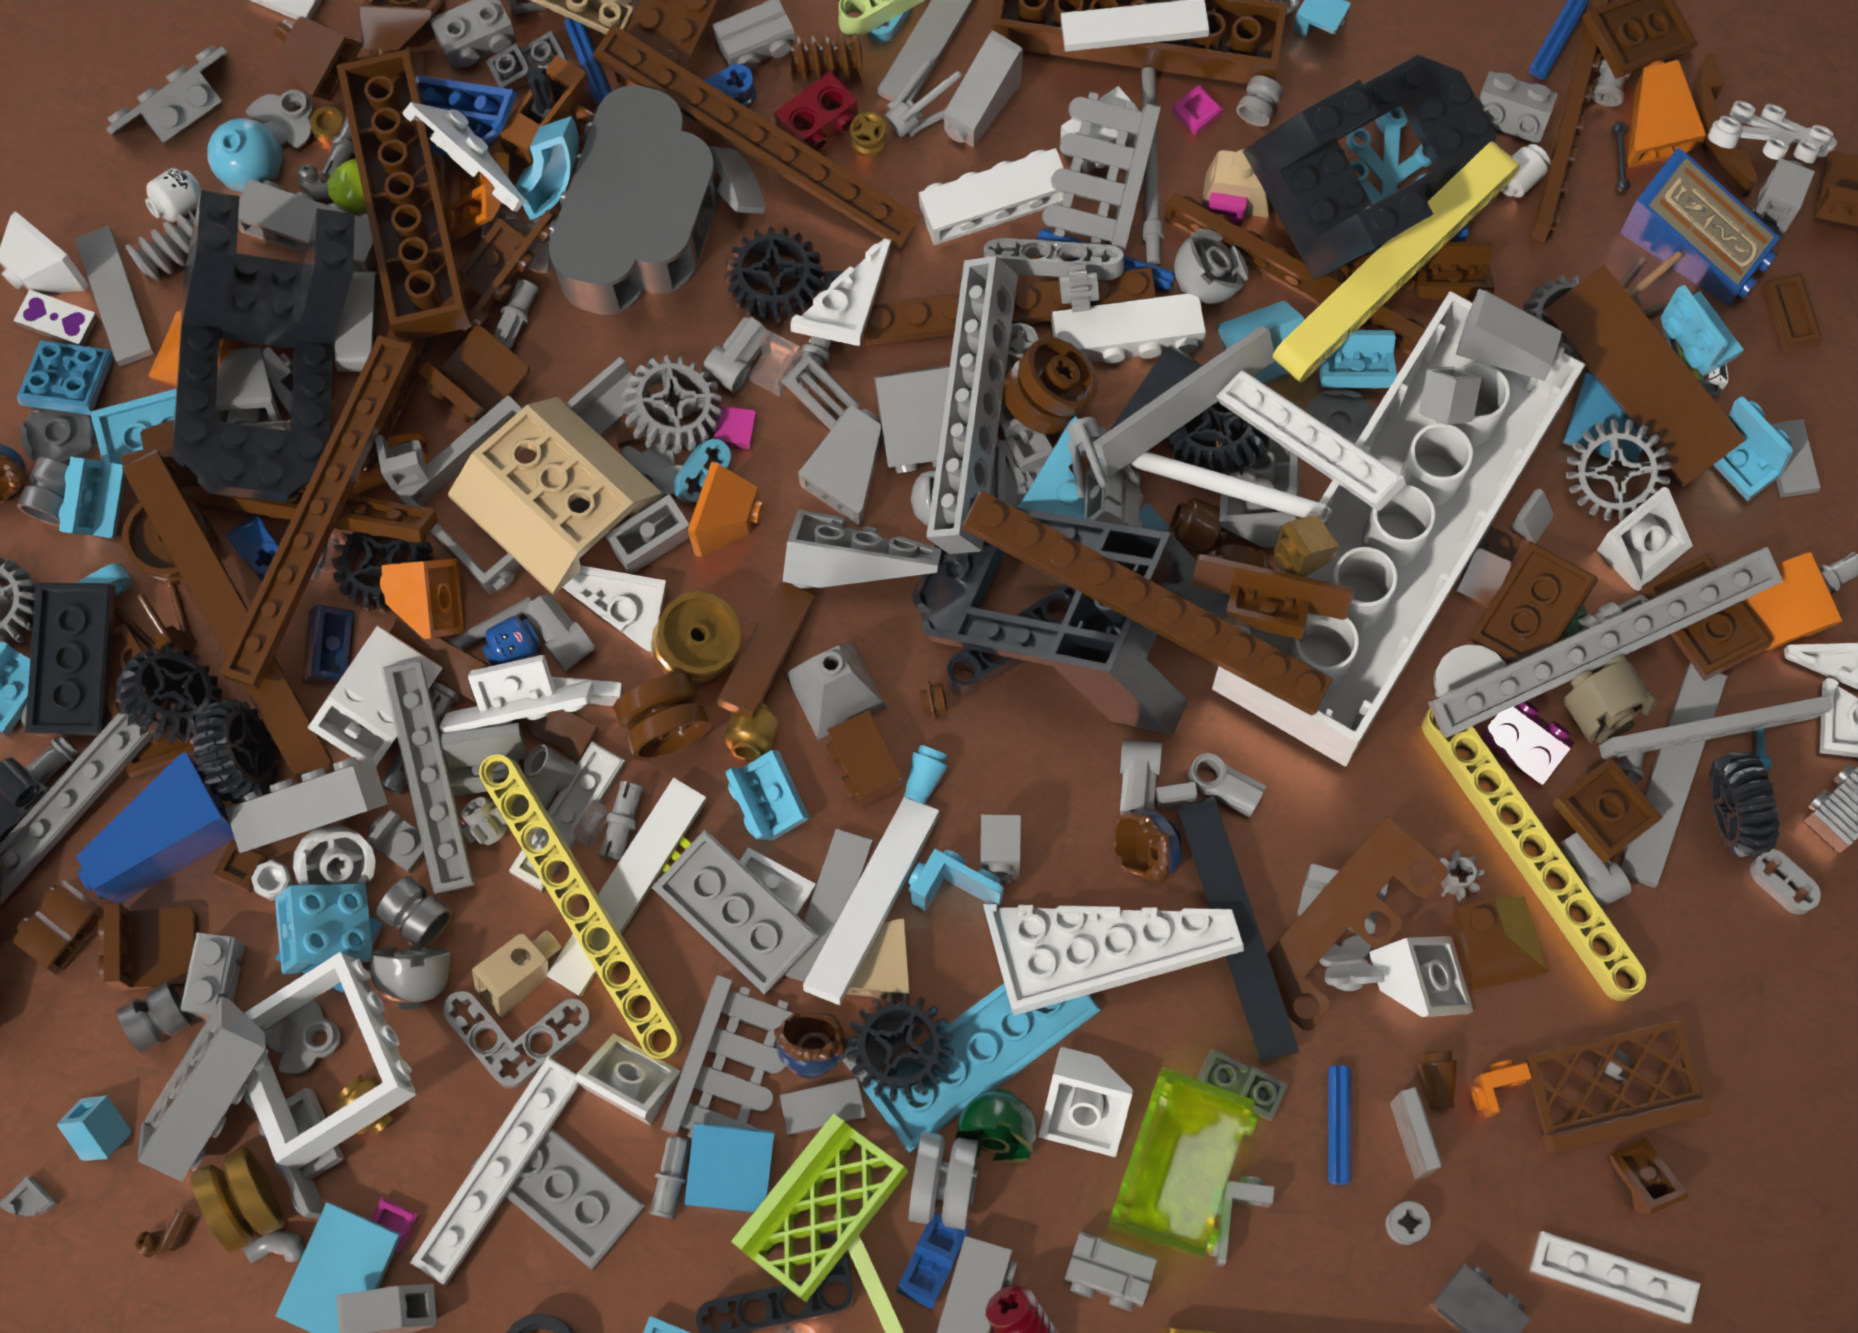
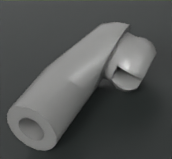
[243,1229,305,1263]

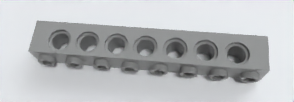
[926,256,1018,554]

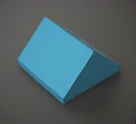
[1216,300,1304,384]

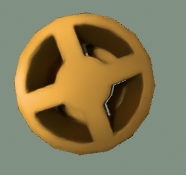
[850,112,887,158]

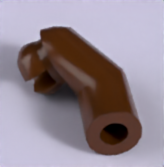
[135,1209,194,1258]

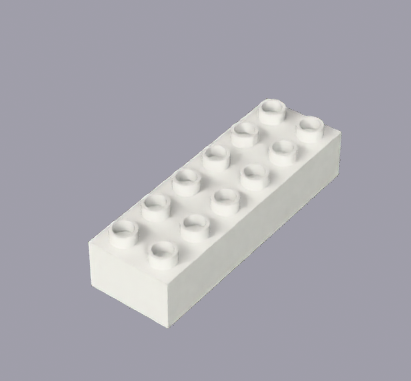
[1212,291,1585,767]

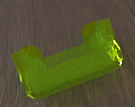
[1106,1067,1258,1259]

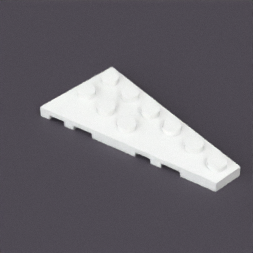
[983,904,1244,1015]

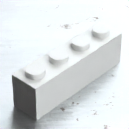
[919,148,1064,245]
[1051,293,1206,364]

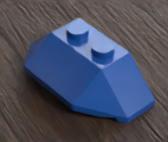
[418,75,517,158]

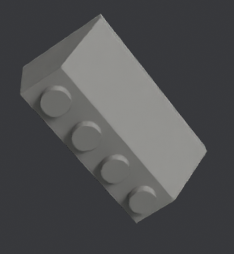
[138,996,268,1181]

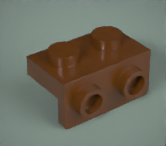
[1415,242,1495,300]

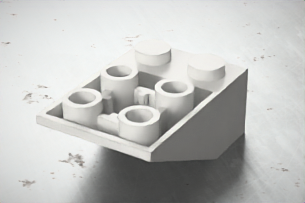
[307,625,443,767]

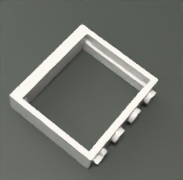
[244,952,417,1170]

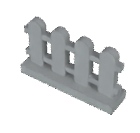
[1042,92,1161,252]
[661,975,793,1139]

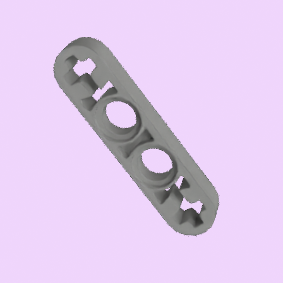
[984,238,1124,280]

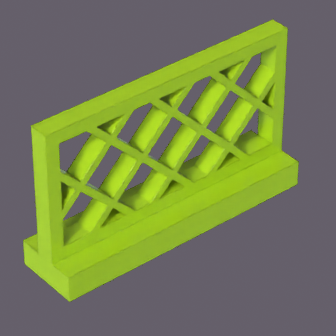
[731,1113,909,1302]

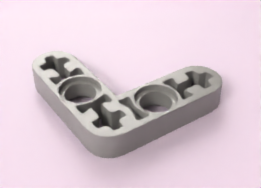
[443,991,592,1089]

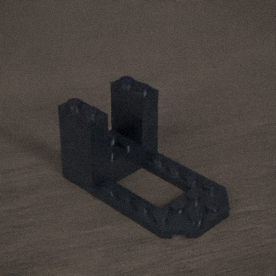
[1242,55,1497,281]
[172,190,355,502]
[912,507,1229,735]

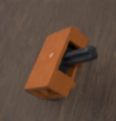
[499,55,596,173]

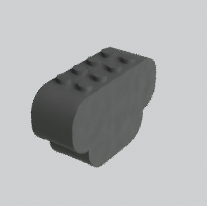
[549,85,720,315]

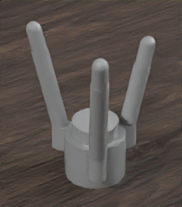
[885,59,962,138]
[1067,417,1139,498]

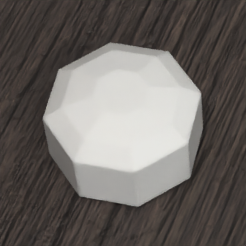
[251,860,293,901]

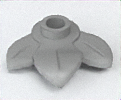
[246,90,314,149]
[620,443,689,496]
[264,1000,341,1074]

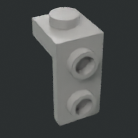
[1208,1176,1274,1267]

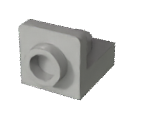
[367,809,425,874]

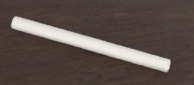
[1128,451,1329,523]

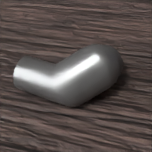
[298,164,332,201]

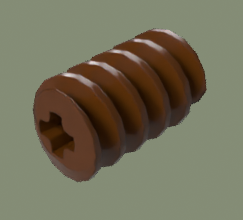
[790,34,863,82]

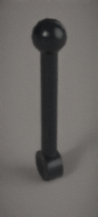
[1612,121,1631,192]

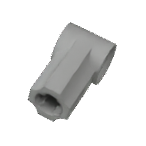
[702,316,771,393]
[523,593,596,671]
[1119,739,1162,815]
[512,744,576,817]
[1187,753,1266,817]
[1558,833,1631,909]

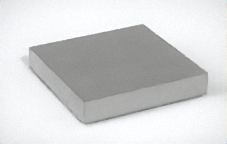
[1390,1087,1442,1180]

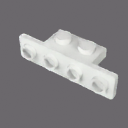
[439,655,594,734]

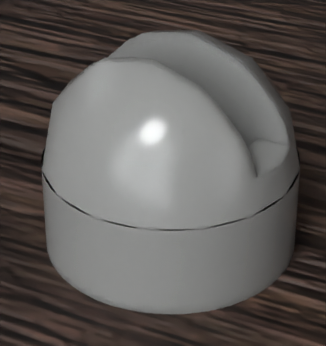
[1597,1047,1633,1081]

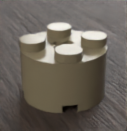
[1564,655,1657,743]

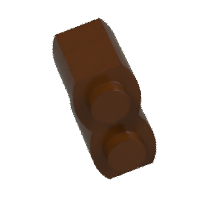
[12,880,103,975]

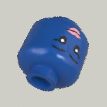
[481,616,541,666]

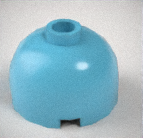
[207,118,283,193]

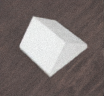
[1596,487,1693,591]
[575,1033,681,1126]

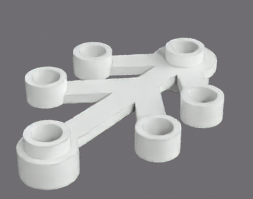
[1708,101,1837,163]

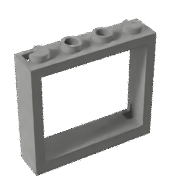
[395,395,590,596]

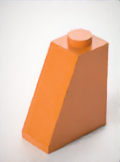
[1626,60,1706,168]

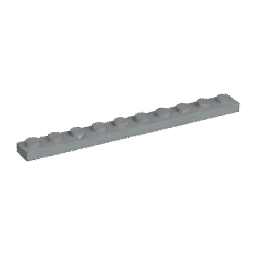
[1428,547,1783,737]

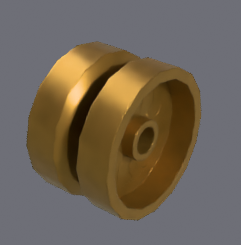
[651,591,741,685]
[191,1147,285,1254]

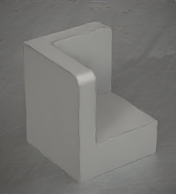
[1419,367,1482,425]
[375,435,429,491]

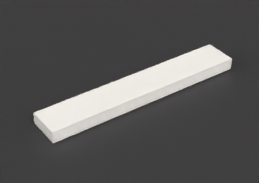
[1216,370,1406,511]
[546,777,707,997]
[803,797,939,1005]
[410,1056,579,1286]

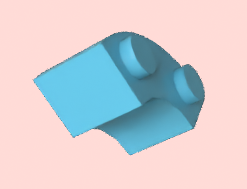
[515,116,579,220]

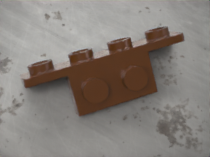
[460,210,558,333]
[1191,554,1354,640]

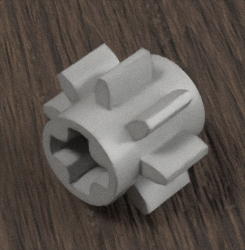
[1059,264,1099,312]
[460,797,507,845]
[1433,850,1484,902]

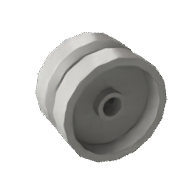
[908,1132,978,1230]

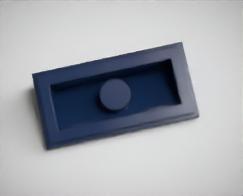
[302,604,354,684]

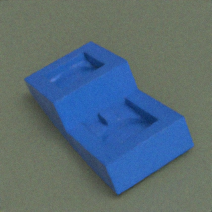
[896,1213,969,1309]

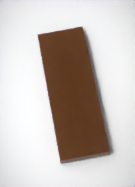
[1543,264,1746,487]

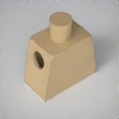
[1201,149,1271,218]
[818,919,909,1001]
[472,930,561,1020]

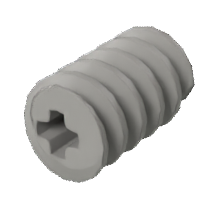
[125,209,195,282]

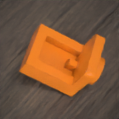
[1471,1059,1531,1118]

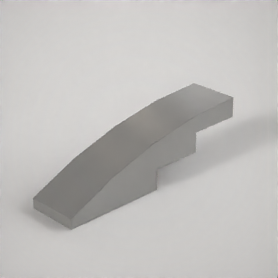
[998,361,1053,490]

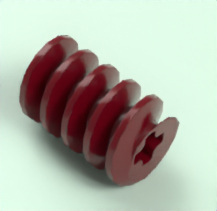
[985,1286,1058,1333]

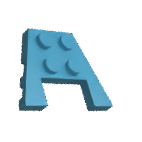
[1017,416,1170,532]

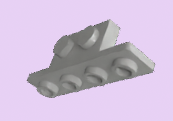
[106,45,228,143]
[243,1088,345,1218]

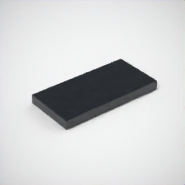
[25,583,115,736]

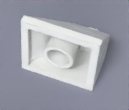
[0,211,90,294]
[1369,936,1474,1017]
[1038,1047,1133,1157]

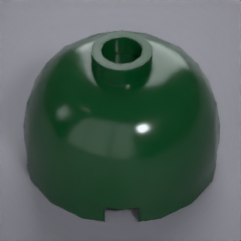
[955,1089,1037,1163]

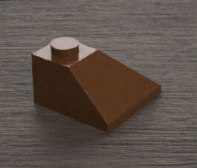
[360,0,445,55]
[1448,896,1548,992]

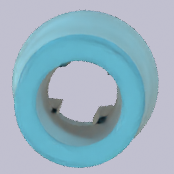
[904,745,949,805]

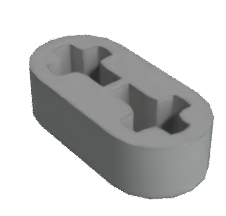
[1750,849,1821,915]

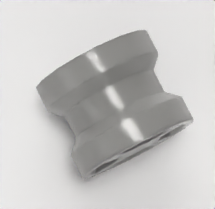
[1385,1201,1431,1245]

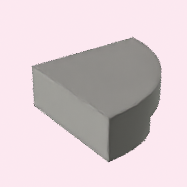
[0,1175,58,1217]

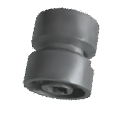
[17,458,68,526]
[376,876,452,949]
[116,981,193,1054]

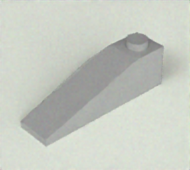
[1219,402,1301,548]
[782,509,942,588]

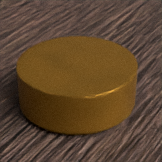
[309,106,345,143]

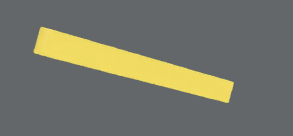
[1272,142,1521,382]
[1422,708,1646,1001]
[479,754,682,1059]

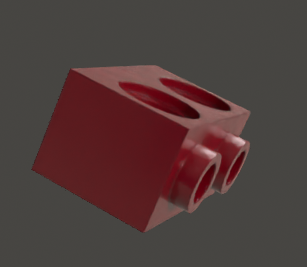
[774,71,858,152]

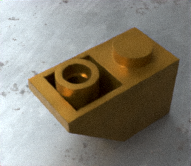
[1273,515,1339,577]

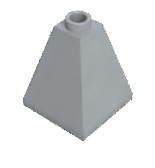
[215,345,286,430]
[785,641,887,740]

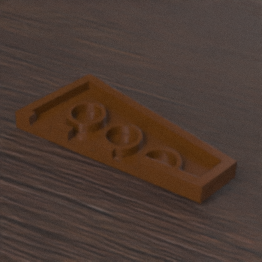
[107,624,195,778]

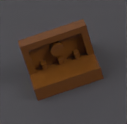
[1552,757,1663,864]

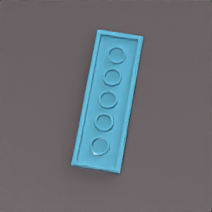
[862,984,1101,1153]

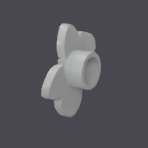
[1319,935,1385,991]

